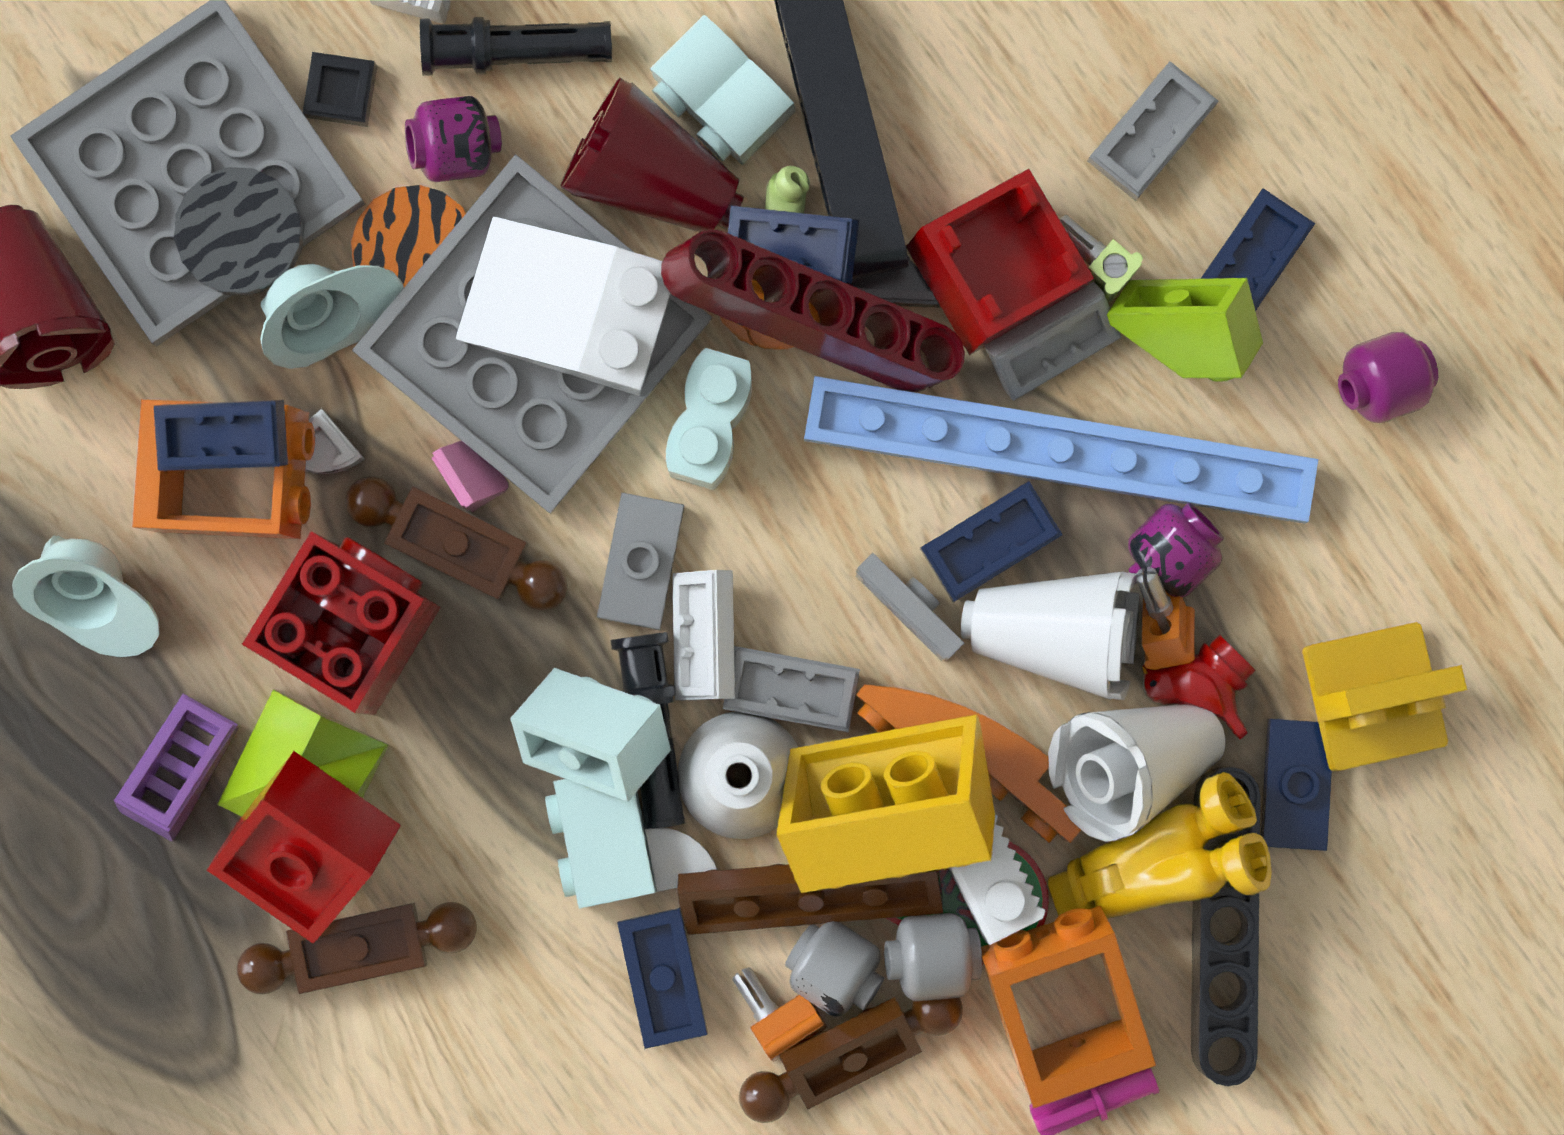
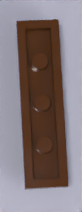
[677,864,943,935]

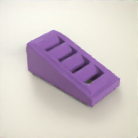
[114,694,239,842]

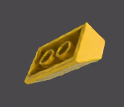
[776,715,995,893]

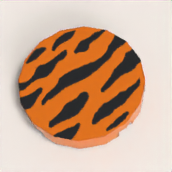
[351,185,466,287]

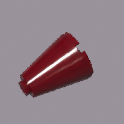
[560,77,744,232]
[0,205,115,389]

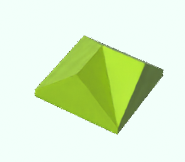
[217,690,389,816]

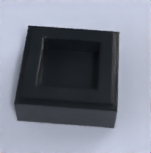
[303,52,377,127]

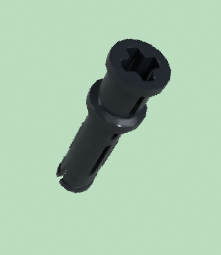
[420,17,612,76]
[610,632,685,829]

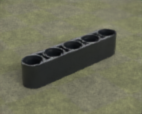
[774,0,909,281]
[1191,767,1260,1086]

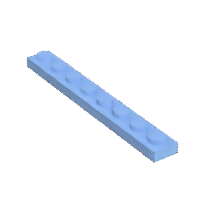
[804,376,1318,524]

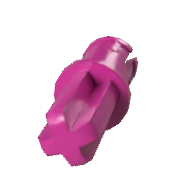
[1029,1068,1160,1135]

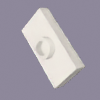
[672,570,735,700]

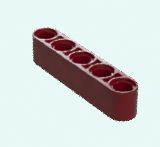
[661,229,965,393]

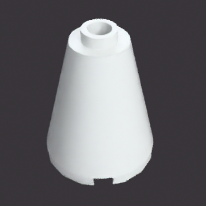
[961,571,1139,700]
[1048,704,1225,842]
[678,712,798,839]

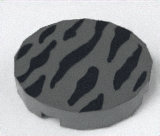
[174,167,304,296]

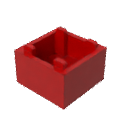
[906,169,1094,356]
[206,751,401,944]

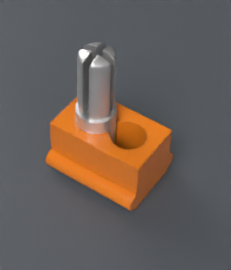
[1135,567,1195,670]
[732,967,828,1062]

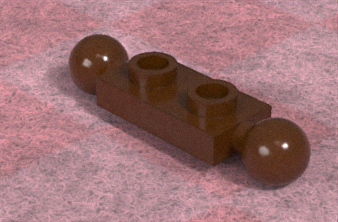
[345,476,568,611]
[237,902,477,994]
[739,997,963,1123]

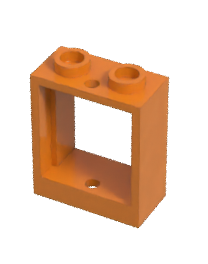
[132,399,315,539]
[981,906,1156,1108]

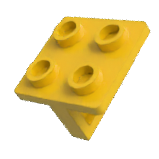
[1302,622,1467,771]

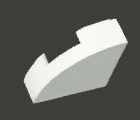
[305,409,365,474]
[645,827,718,892]

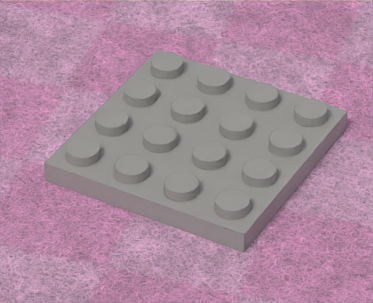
[10,0,365,346]
[352,154,712,514]

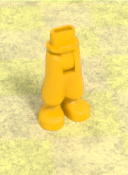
[1048,772,1272,919]

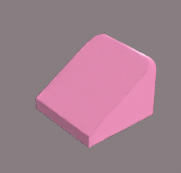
[432,441,509,512]

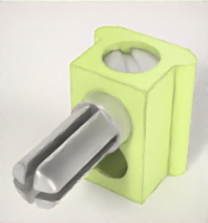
[1059,215,1143,302]

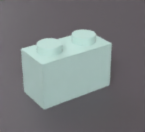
[510,668,671,802]
[545,779,657,909]

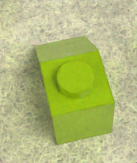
[1107,278,1263,382]

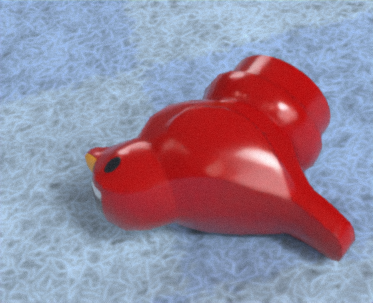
[1142,635,1256,740]

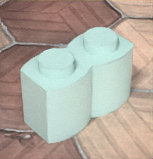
[650,15,796,165]
[666,348,752,490]

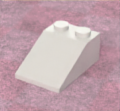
[456,217,671,396]

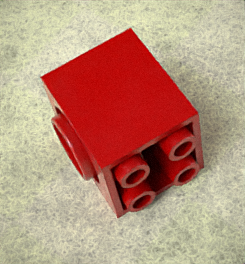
[242,531,441,715]

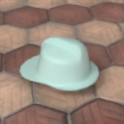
[260,264,404,369]
[12,536,160,657]

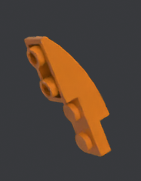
[855,685,1081,844]

